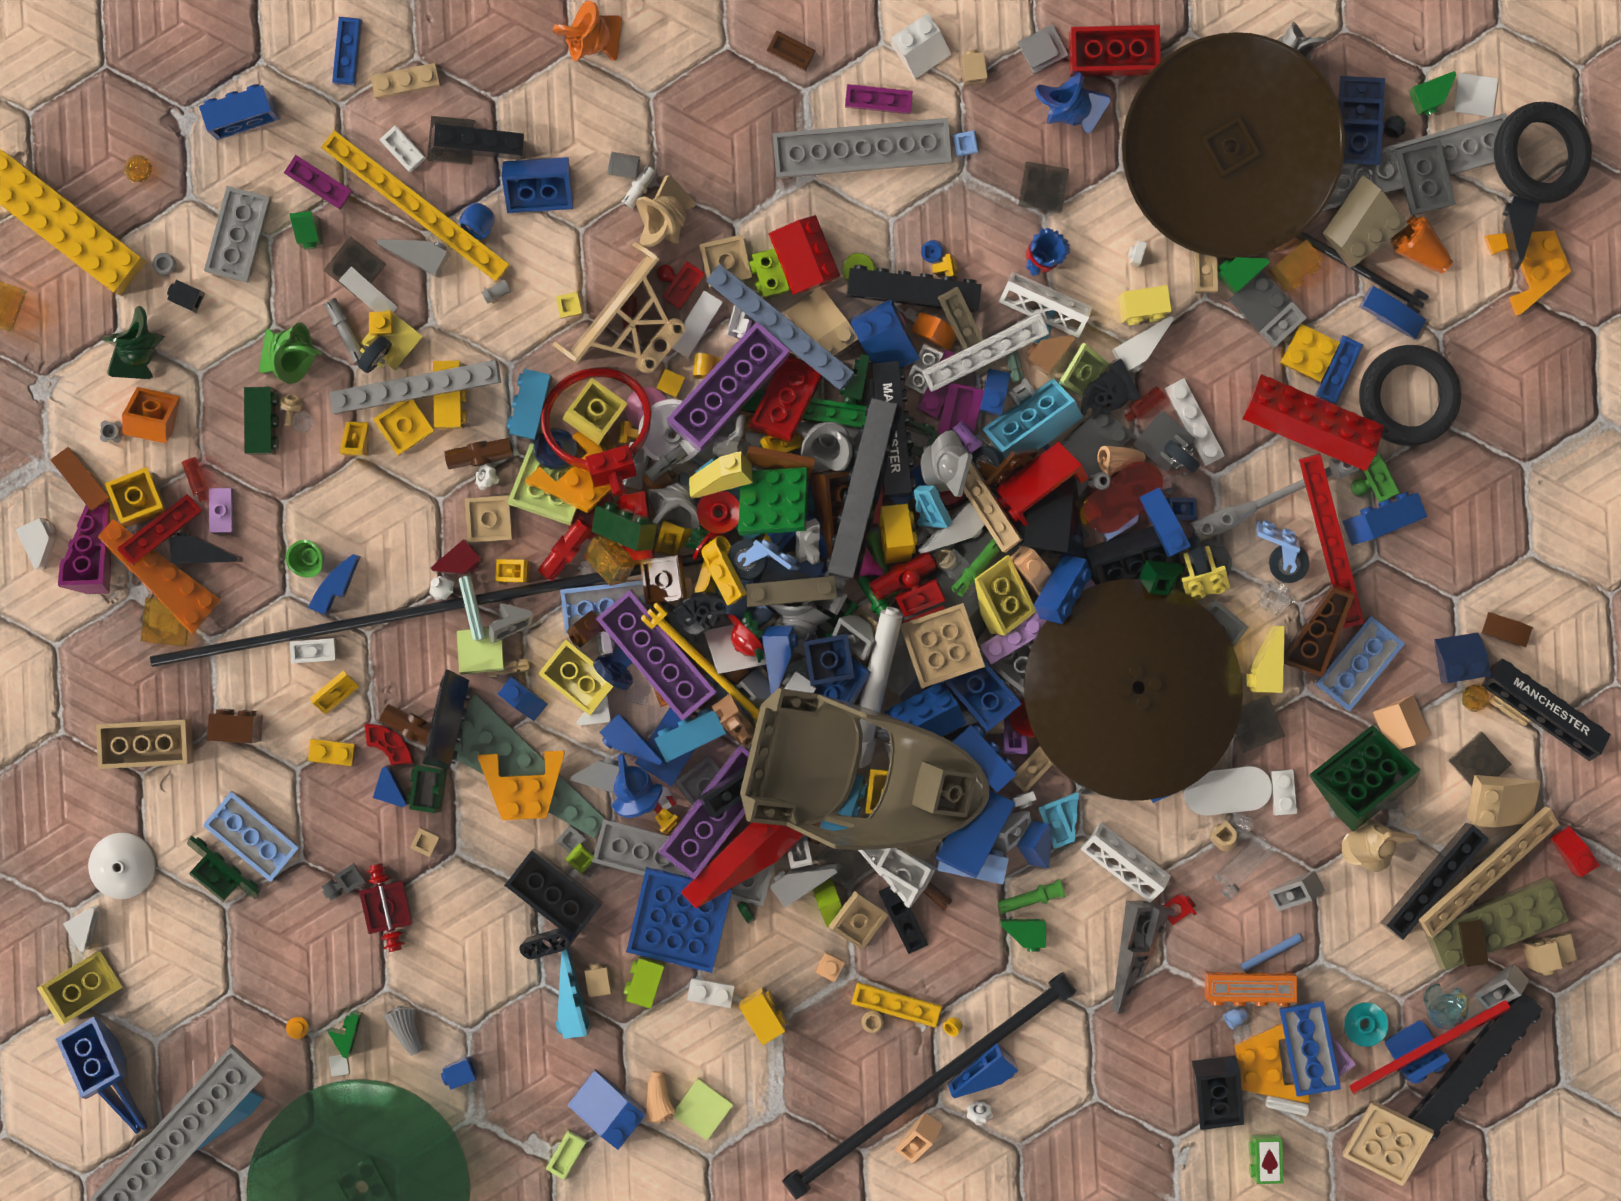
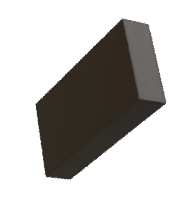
[1458,919,1489,967]

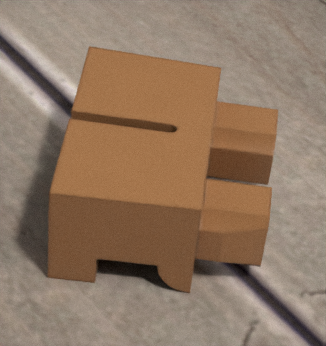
[712,694,756,748]

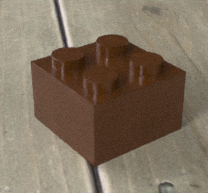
[207,708,263,743]

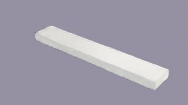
[921,313,1050,392]

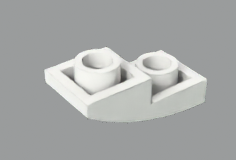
[904,343,944,394]

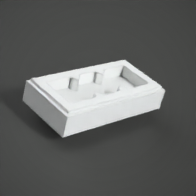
[379,125,426,173]

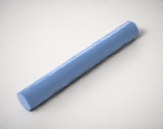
[1240,933,1303,972]

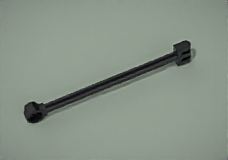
[1296,231,1429,314]

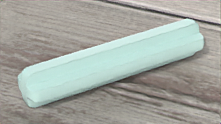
[459,576,485,641]

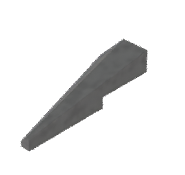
[1112,900,1175,1014]

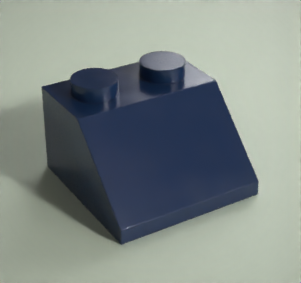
[1434,632,1491,683]
[804,634,855,688]

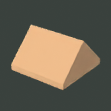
[1372,695,1430,750]

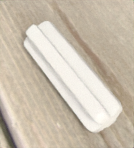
[1265,1095,1309,1116]

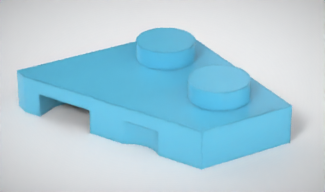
[914,485,953,528]
[1038,792,1079,849]

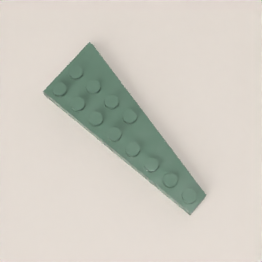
[454,694,606,838]

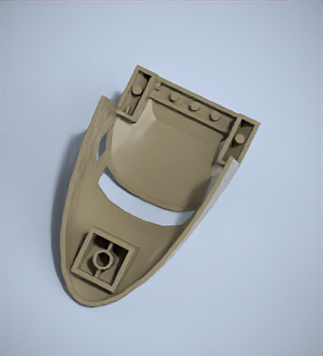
[740,688,989,850]

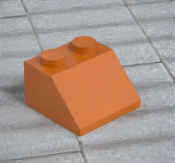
[122,387,180,444]

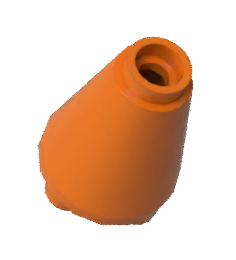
[1390,215,1453,274]

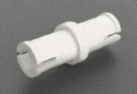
[621,165,657,209]

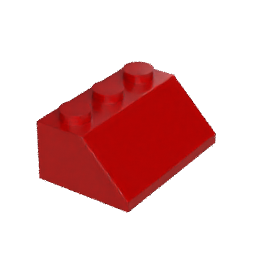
[768,215,840,295]
[616,491,655,562]

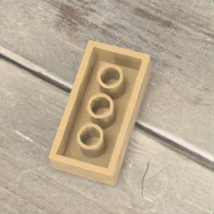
[96,719,194,769]

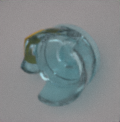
[1423,983,1469,1030]

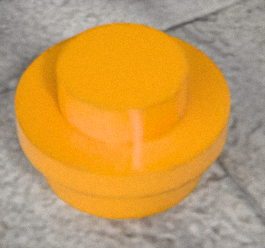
[286,1017,309,1039]

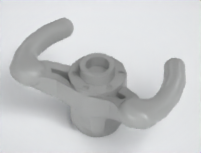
[713,414,746,457]

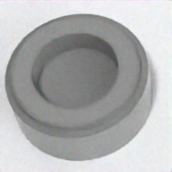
[152,253,176,276]

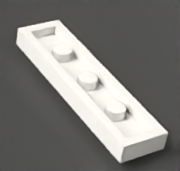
[1164,378,1225,467]

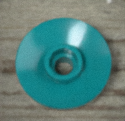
[1344,1002,1388,1047]

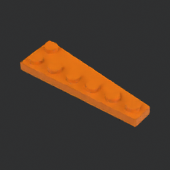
[98,519,221,635]

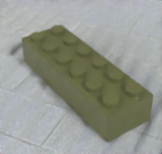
[1424,877,1569,971]

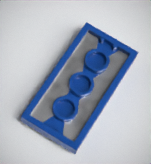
[1279,1000,1341,1097]

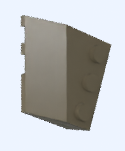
[1323,175,1408,268]

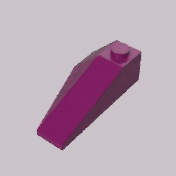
[58,502,111,594]

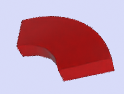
[364,724,414,766]

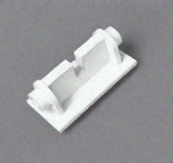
[726,305,752,340]

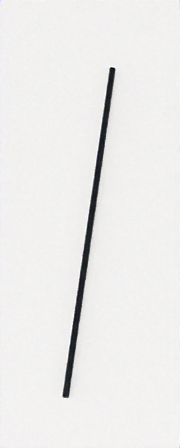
[150,554,704,667]

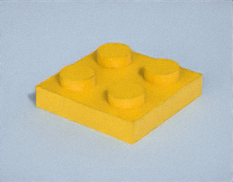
[1280,324,1340,383]
[373,400,435,456]

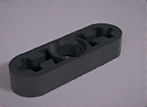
[519,927,575,960]

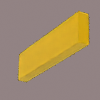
[851,982,942,1028]

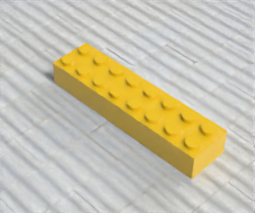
[0,149,147,296]

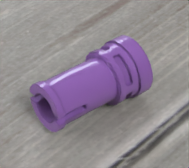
[952,420,983,454]

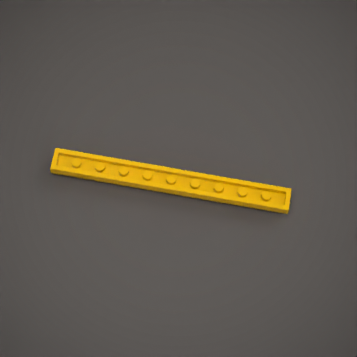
[320,130,510,283]

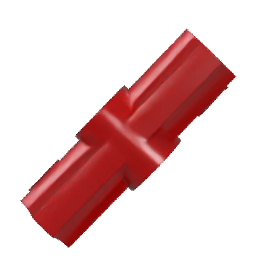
[538,518,592,581]
[869,552,936,601]

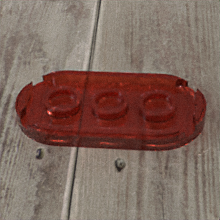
[1083,462,1163,533]

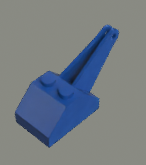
[56,1017,147,1134]

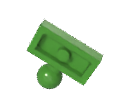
[1351,453,1400,502]

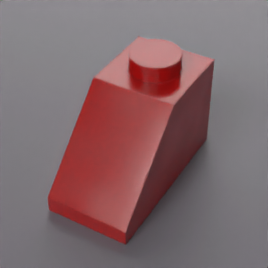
[1550,826,1600,877]

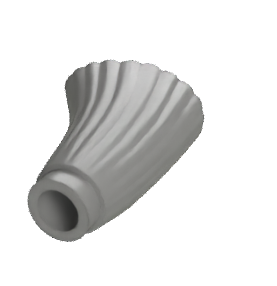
[384,1006,423,1056]

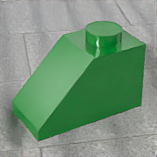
[1409,71,1456,116]
[289,211,323,250]
[1218,257,1270,294]
[999,919,1046,952]

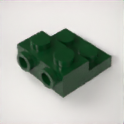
[840,354,870,405]

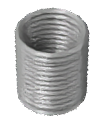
[608,151,640,179]

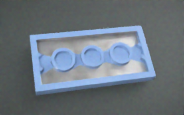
[560,580,652,634]
[202,791,300,882]

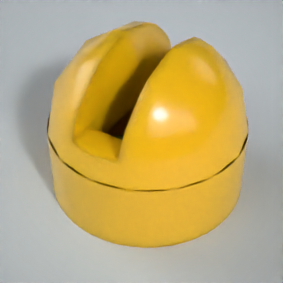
[943,1017,963,1037]

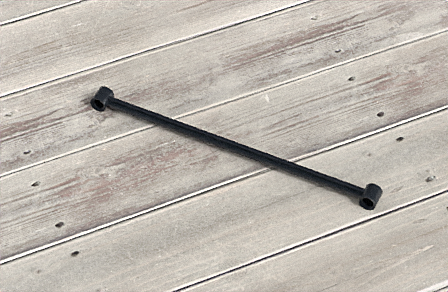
[782,972,1077,1200]

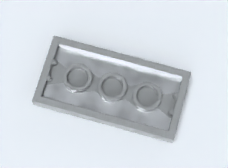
[204,186,271,283]

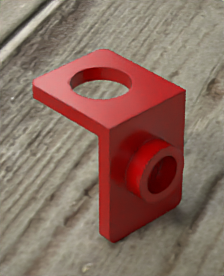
[1162,893,1197,925]

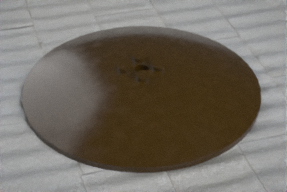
[1122,32,1345,258]
[1024,579,1243,801]

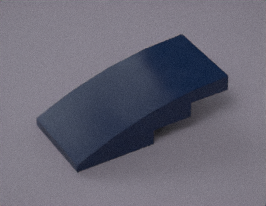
[1338,76,1385,165]

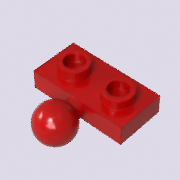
[657,261,705,310]
[896,570,946,617]

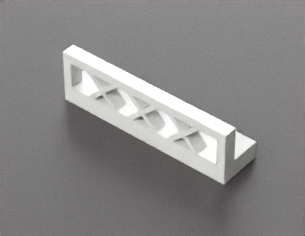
[999,271,1092,338]
[1081,822,1171,902]

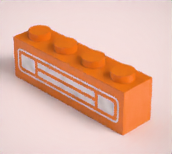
[1205,972,1297,1006]

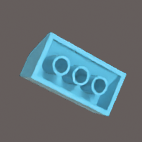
[982,378,1084,459]

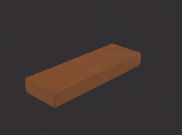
[746,446,815,476]
[50,447,110,512]

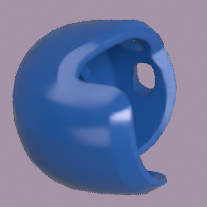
[459,202,495,239]

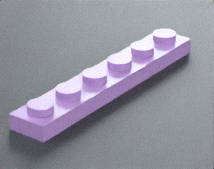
[979,579,1095,665]

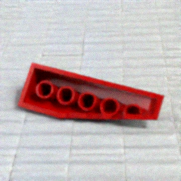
[681,822,804,909]

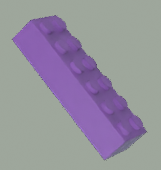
[667,322,790,453]
[596,589,717,721]
[657,746,750,879]

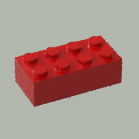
[1068,25,1161,77]

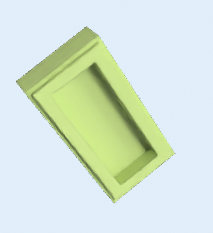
[546,1129,587,1180]

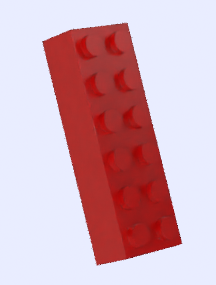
[1242,374,1384,471]

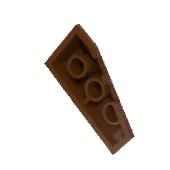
[811,469,851,555]

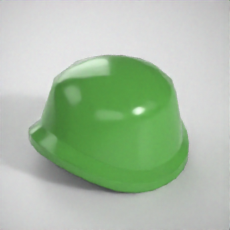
[286,539,325,578]

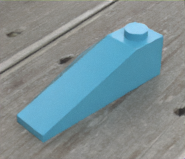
[556,949,591,1039]

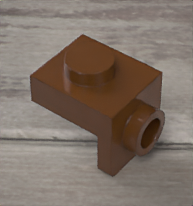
[566,610,604,648]

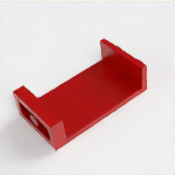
[995,441,1089,526]

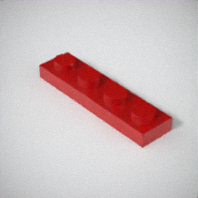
[117,494,202,566]

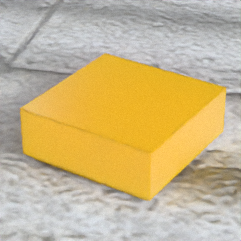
[656,369,686,398]

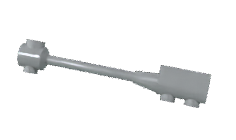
[1188,458,1360,543]

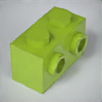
[749,249,790,300]

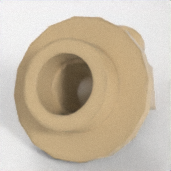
[280,394,302,427]

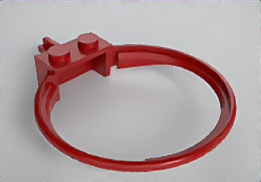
[541,368,651,497]

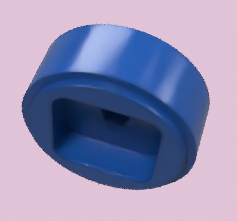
[921,240,944,263]

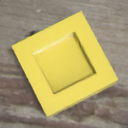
[556,292,582,319]

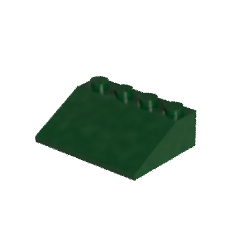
[1309,725,1421,832]

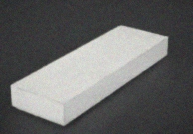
[672,291,723,359]

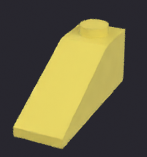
[689,451,753,499]

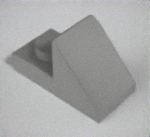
[489,603,533,643]

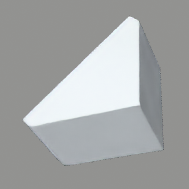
[576,693,612,725]
[787,835,813,869]
[63,905,100,952]

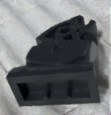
[1081,358,1141,419]
[663,592,726,645]

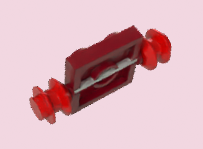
[359,863,413,952]

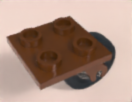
[971,446,1039,486]

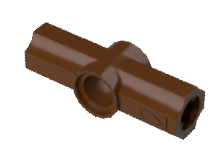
[444,438,514,470]
[379,704,431,745]

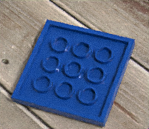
[626,867,733,973]

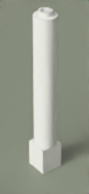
[858,607,903,768]

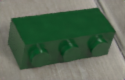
[244,387,279,455]
[592,502,657,551]

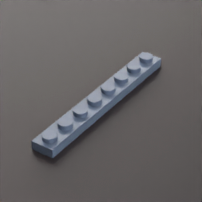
[706,264,855,391]

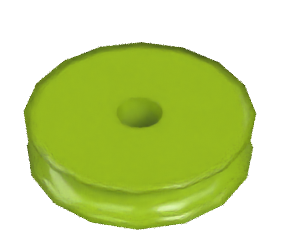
[842,253,875,281]

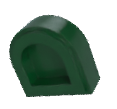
[737,901,755,924]

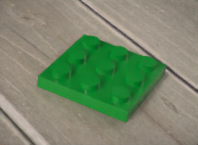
[738,467,809,535]

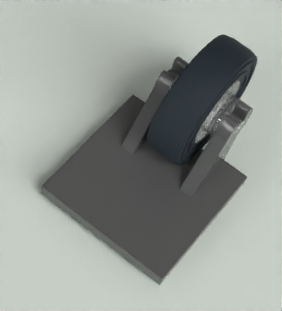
[1133,410,1201,473]

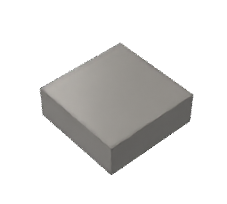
[556,825,587,854]

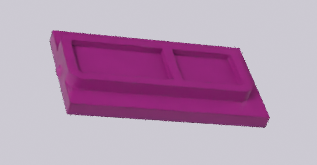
[936,382,984,445]

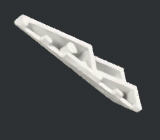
[858,847,936,908]

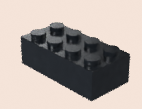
[504,848,604,939]

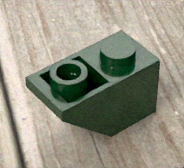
[1139,560,1186,595]

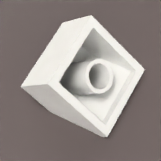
[890,13,951,80]

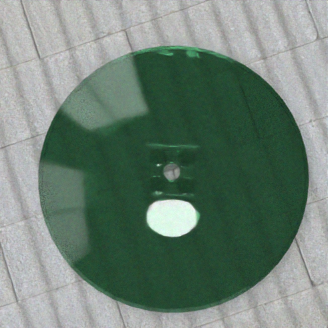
[246,1079,470,1201]

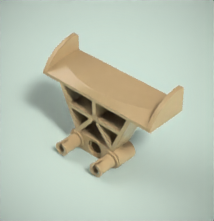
[552,242,685,373]

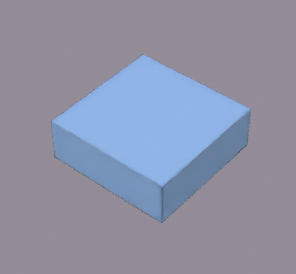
[953,130,979,157]

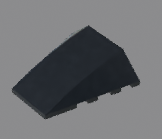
[1009,475,1085,557]

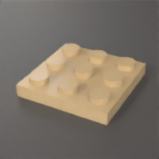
[900,603,985,688]
[1342,1100,1434,1186]

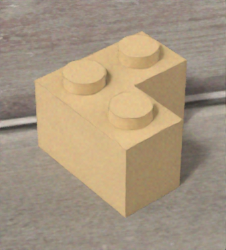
[1522,932,1577,975]

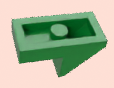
[328,1010,362,1059]

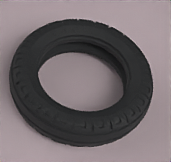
[1494,101,1592,204]
[1359,345,1461,446]

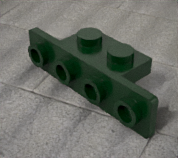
[187,836,260,902]

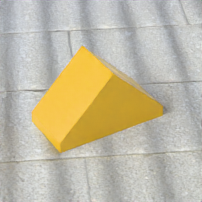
[340,421,369,457]
[495,559,531,583]

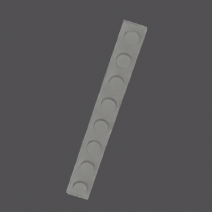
[329,360,501,414]

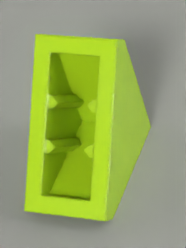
[812,878,843,927]

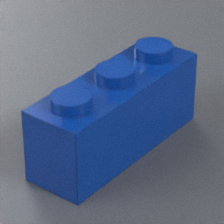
[1034,554,1092,624]

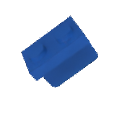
[1385,1020,1450,1084]

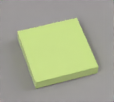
[457,627,504,675]
[673,1078,733,1140]

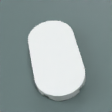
[1183,766,1272,816]

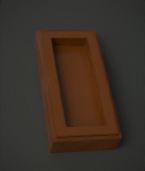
[767,31,816,71]

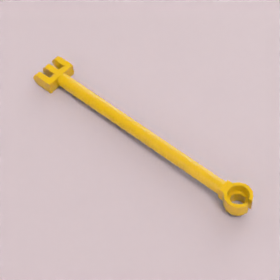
[641,602,760,726]

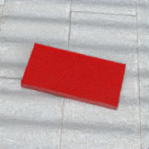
[749,356,823,443]

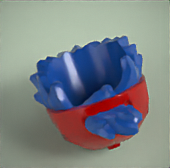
[1025,228,1070,276]

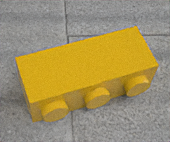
[433,360,467,429]

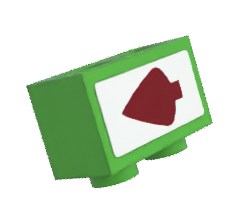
[1248,1135,1284,1184]

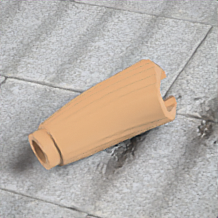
[1097,446,1145,476]
[646,1071,676,1123]

